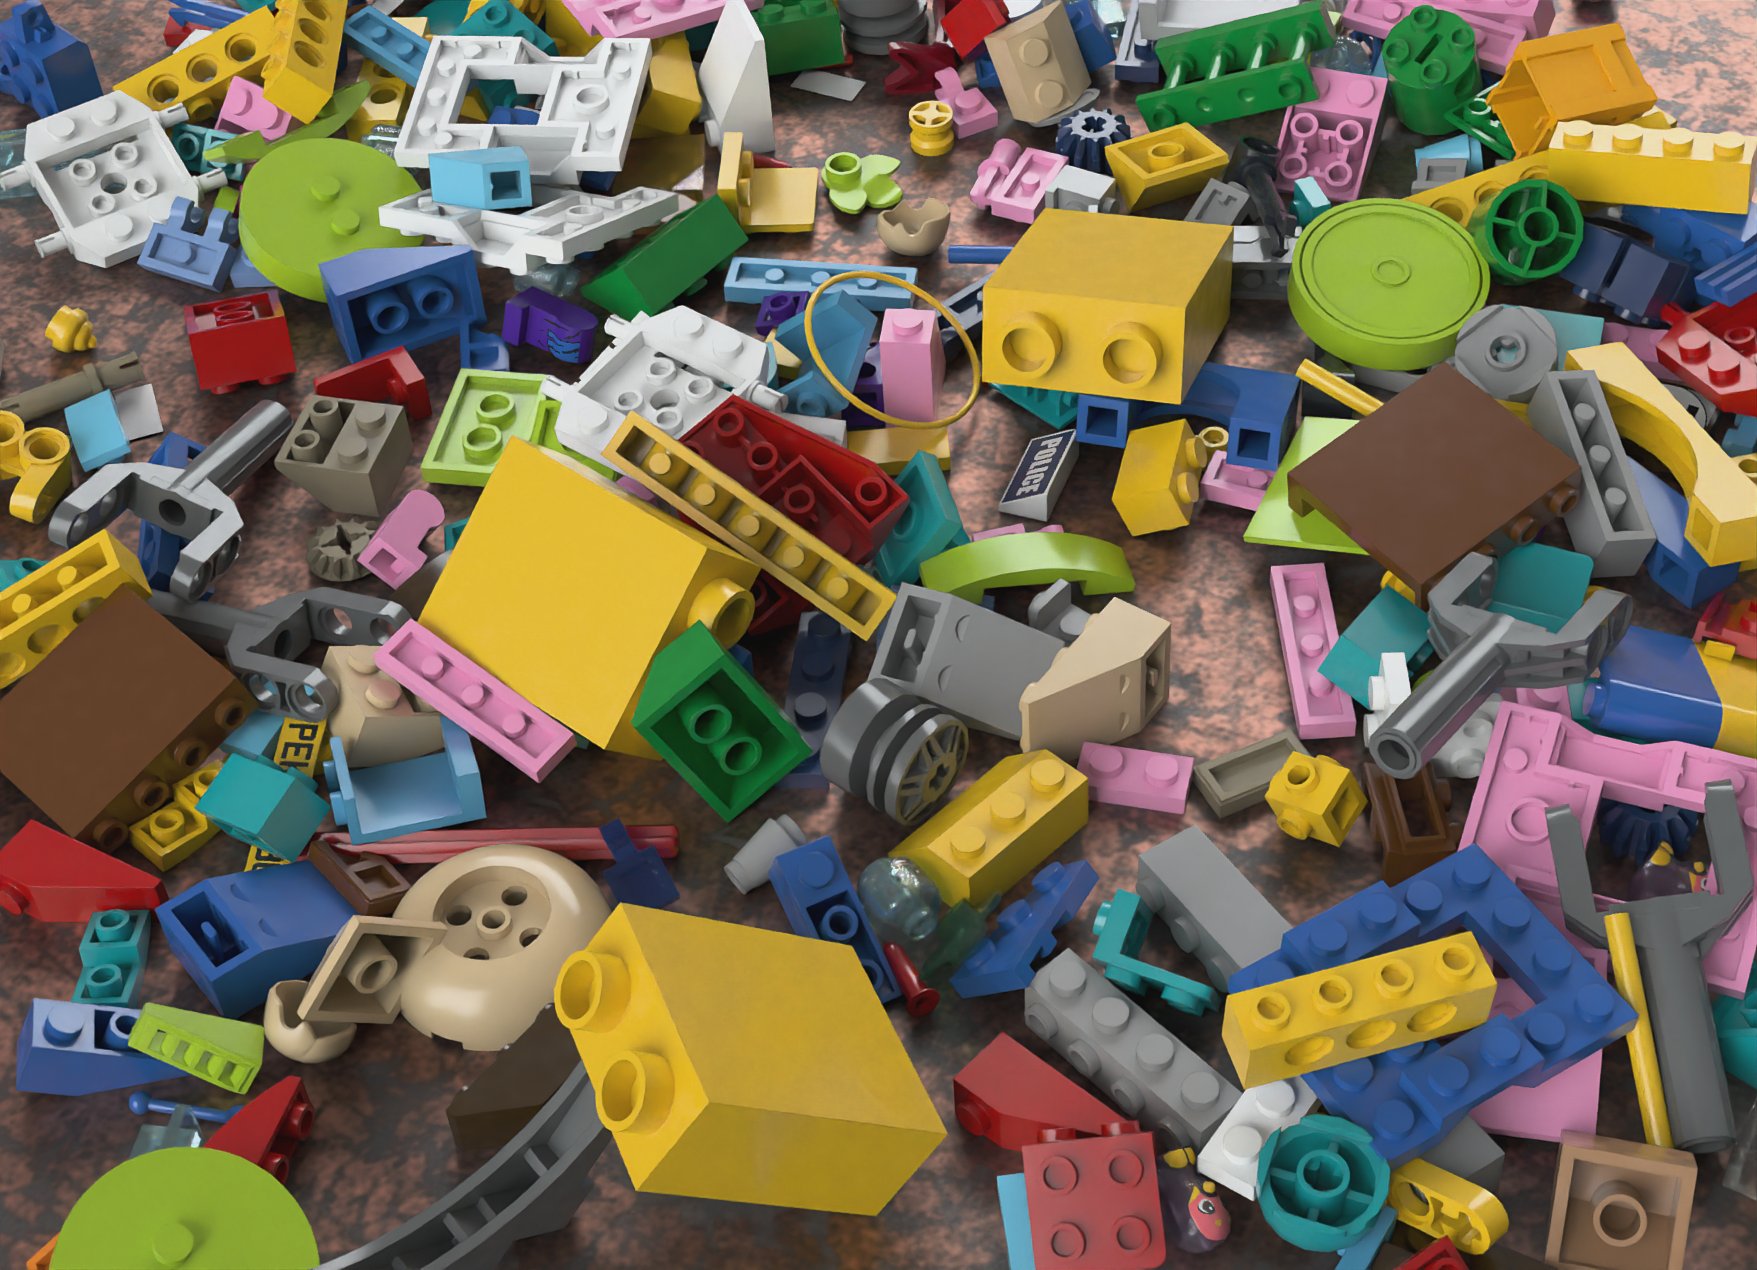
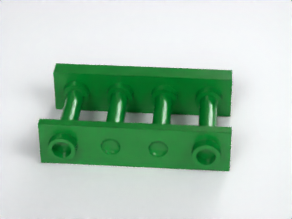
[1135,0,1338,133]

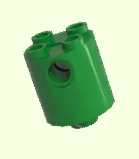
[1382,5,1483,135]
[1466,179,1584,286]

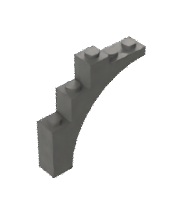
[308,1059,613,1270]

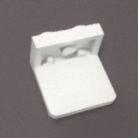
[1363,652,1503,778]

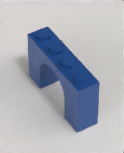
[1076,362,1301,472]

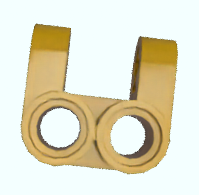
[0,410,72,525]

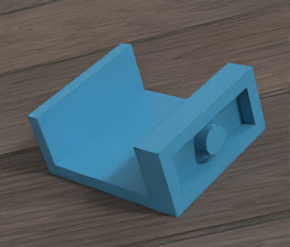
[761,289,878,418]
[323,715,487,846]

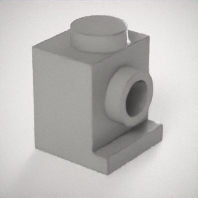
[1045,165,1120,215]

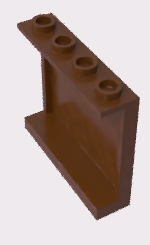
[1287,361,1582,613]
[0,583,260,855]

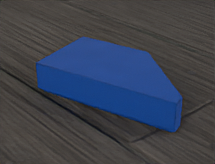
[460,319,511,372]

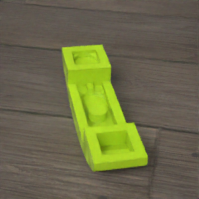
[202,79,371,164]
[919,532,1136,604]

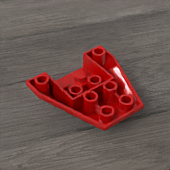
[675,394,910,637]

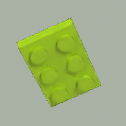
[420,368,554,487]

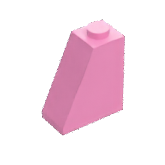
[879,308,946,428]

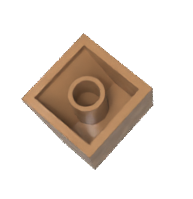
[1544,1129,1698,1270]

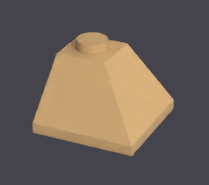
[296,915,448,1024]

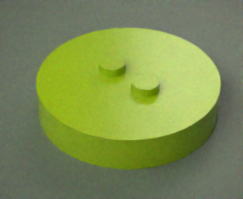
[238,138,426,303]
[1287,198,1490,371]
[48,1147,320,1270]

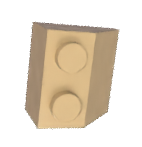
[983,0,1092,124]

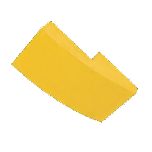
[128,759,224,872]

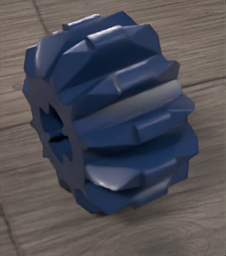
[1056,107,1133,176]
[1596,797,1699,868]

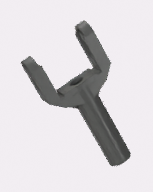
[48,400,295,603]
[1368,552,1634,779]
[145,587,413,723]
[1544,779,1754,1154]

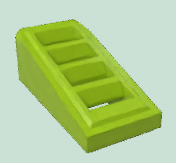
[128,1002,265,1095]

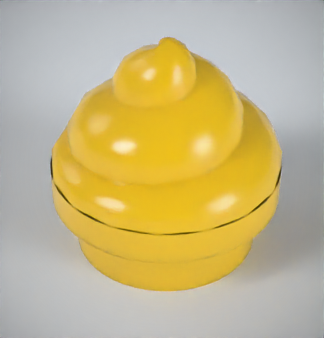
[45,305,97,353]

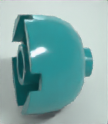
[1256,1114,1390,1253]

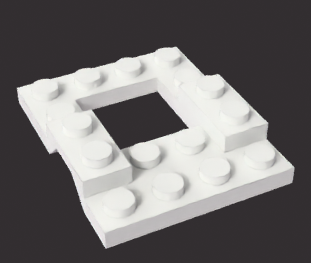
[394,36,653,185]
[378,184,679,275]

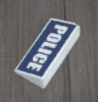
[998,429,1079,522]

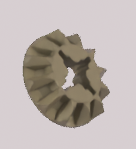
[305,515,379,581]

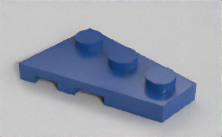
[949,860,1100,999]

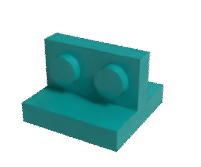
[874,450,971,589]

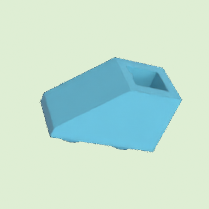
[428,146,532,210]

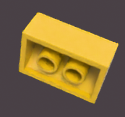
[888,749,1088,921]

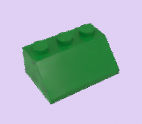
[579,193,749,322]
[631,619,814,823]

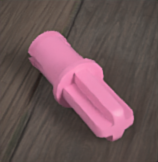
[969,139,1022,210]

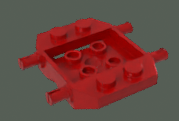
[1656,292,1757,417]

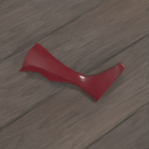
[883,0,962,95]

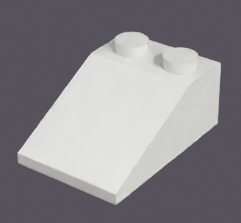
[696,0,775,156]

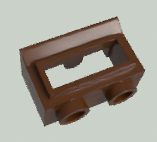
[1361,761,1463,887]

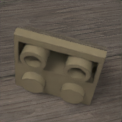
[274,395,414,517]

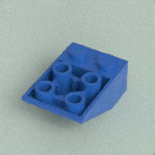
[155,860,360,1020]

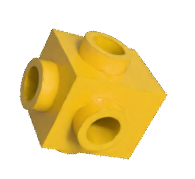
[1264,751,1368,847]

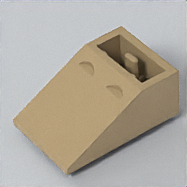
[1019,597,1171,763]
[312,645,473,767]

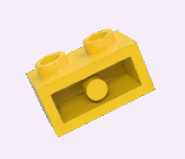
[1112,419,1207,537]

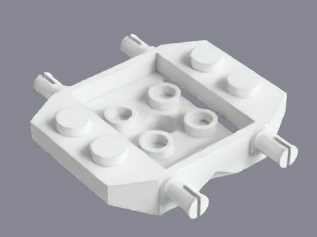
[0,90,228,268]
[541,305,788,483]

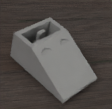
[867,582,1066,741]

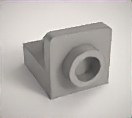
[1183,178,1259,226]
[1028,578,1091,648]

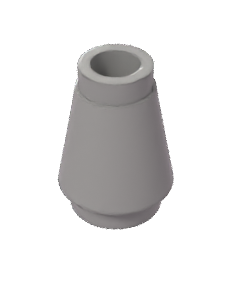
[724,814,809,894]

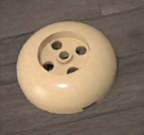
[392,844,612,1051]

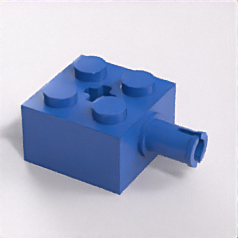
[1620,201,1757,307]

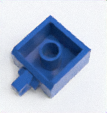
[0,0,104,119]

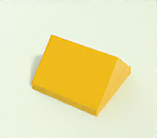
[1105,122,1229,213]

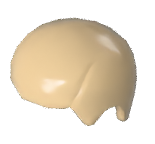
[876,198,951,256]
[263,980,357,1063]

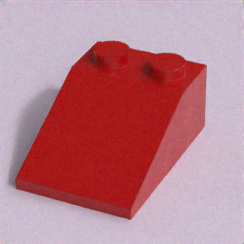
[183,289,297,394]

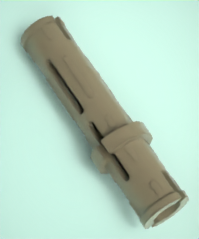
[0,351,146,423]

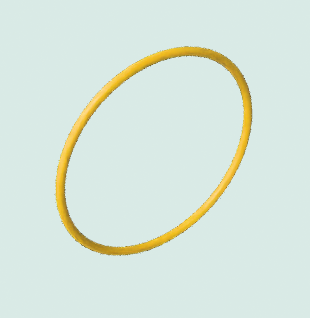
[804,271,981,430]

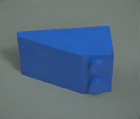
[318,245,488,364]

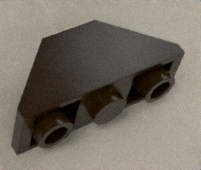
[445,1002,582,1151]

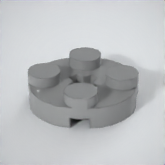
[1455,304,1559,402]

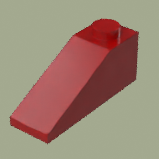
[0,819,170,923]
[953,1032,1142,1152]

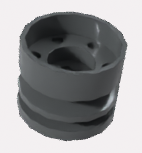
[837,0,930,55]
[820,678,969,826]

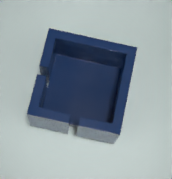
[1559,222,1705,329]

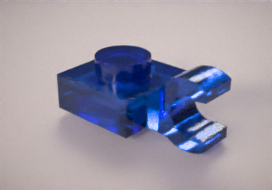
[598,818,681,910]

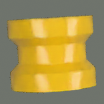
[909,101,954,156]

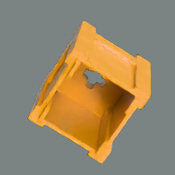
[1485,22,1658,160]

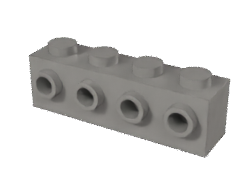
[1526,369,1657,578]
[1024,948,1243,1175]

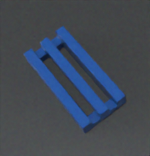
[1694,241,1757,307]

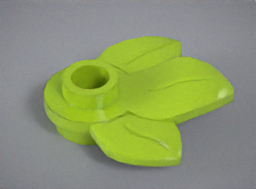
[821,152,903,214]

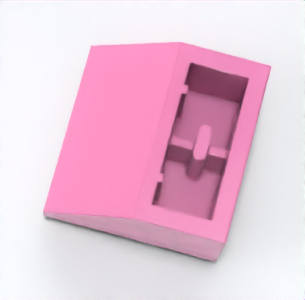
[214,75,319,177]

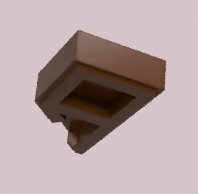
[307,840,412,917]

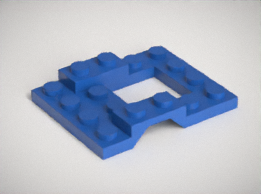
[1228,843,1639,1173]

